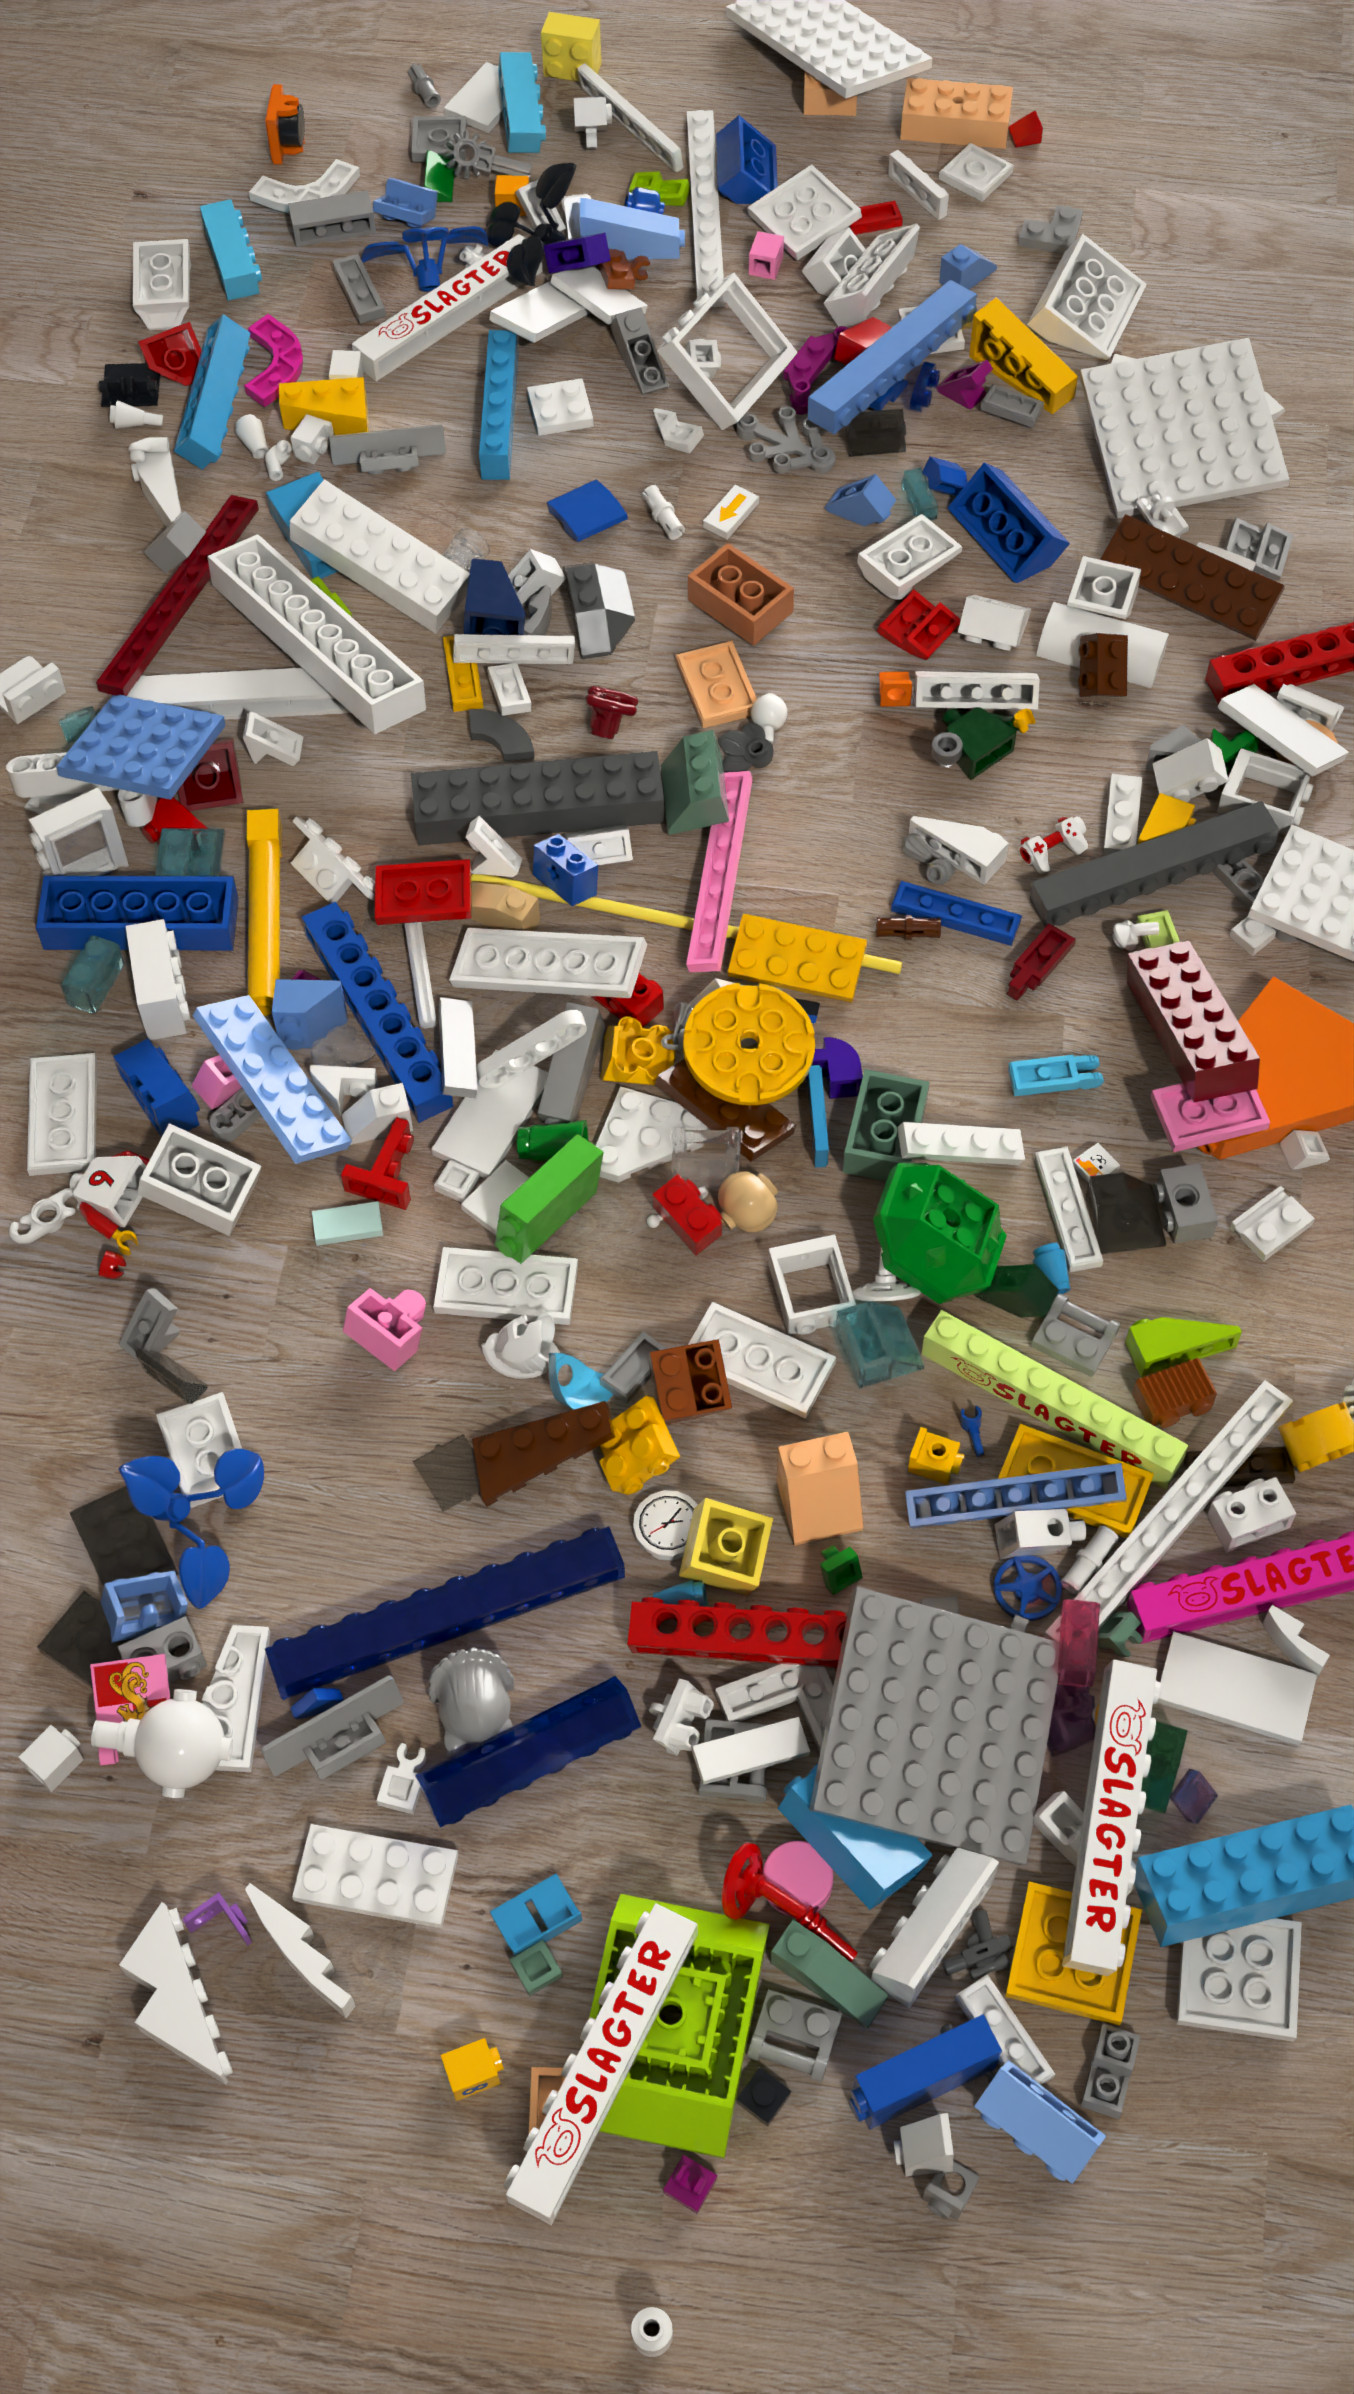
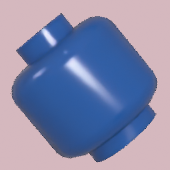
[624,187,665,215]

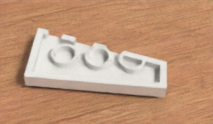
[202,1625,271,1772]

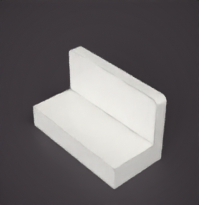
[1277,684,1344,731]
[564,825,633,865]

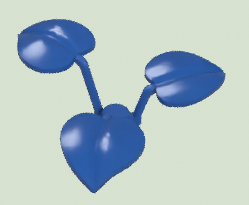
[361,226,488,292]
[118,1449,264,1609]

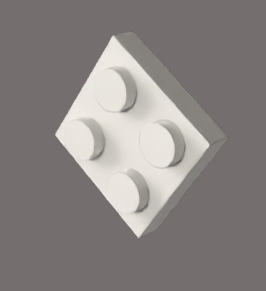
[527,378,594,436]

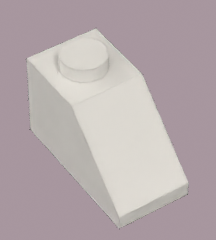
[508,549,566,608]
[342,1083,413,1145]
[893,2113,954,2177]

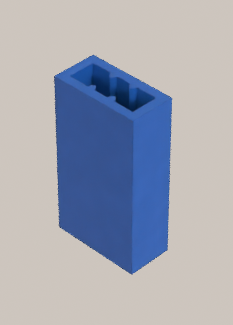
[849,2014,1002,2130]

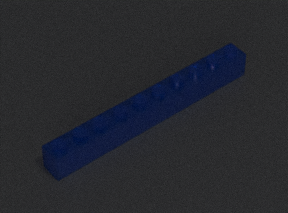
[265,1526,625,1700]

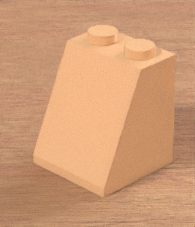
[777,1432,863,1546]

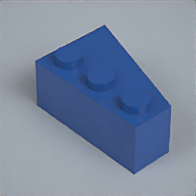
[113,1038,200,1138]

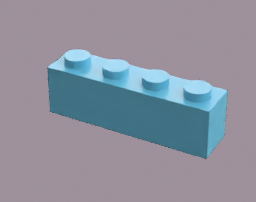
[498,52,546,153]
[200,199,262,301]

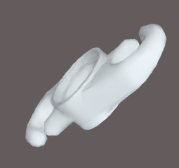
[9,1188,80,1244]

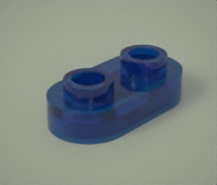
[910,361,940,412]

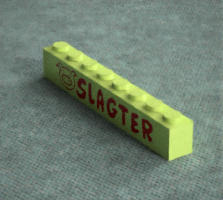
[921,1310,1189,1490]

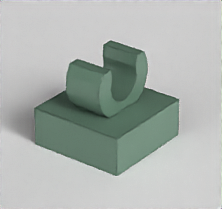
[1092,1612,1143,1657]

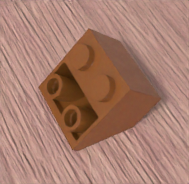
[648,1339,732,1424]

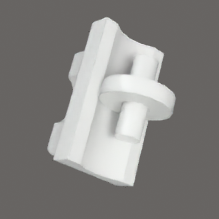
[1136,488,1189,538]
[649,1678,714,1756]

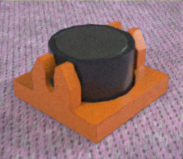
[265,84,305,164]

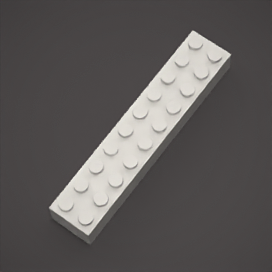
[207,534,426,734]

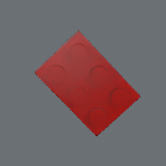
[375,859,472,925]

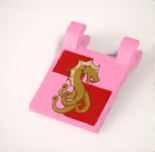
[90,1654,170,1766]

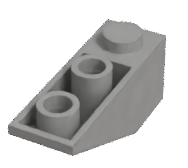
[611,307,669,395]

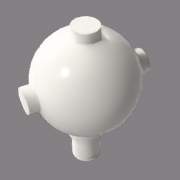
[91,1689,233,1798]

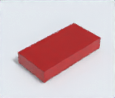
[847,201,903,235]

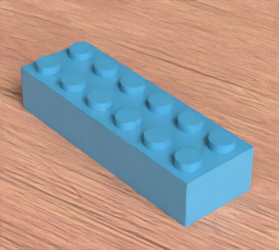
[1134,1804,1354,1948]

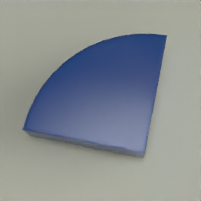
[291,1688,344,1719]

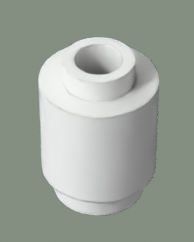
[631,2307,673,2357]

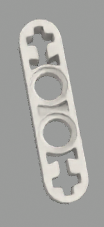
[476,1010,587,1088]

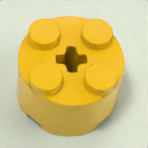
[1278,1402,1354,1473]

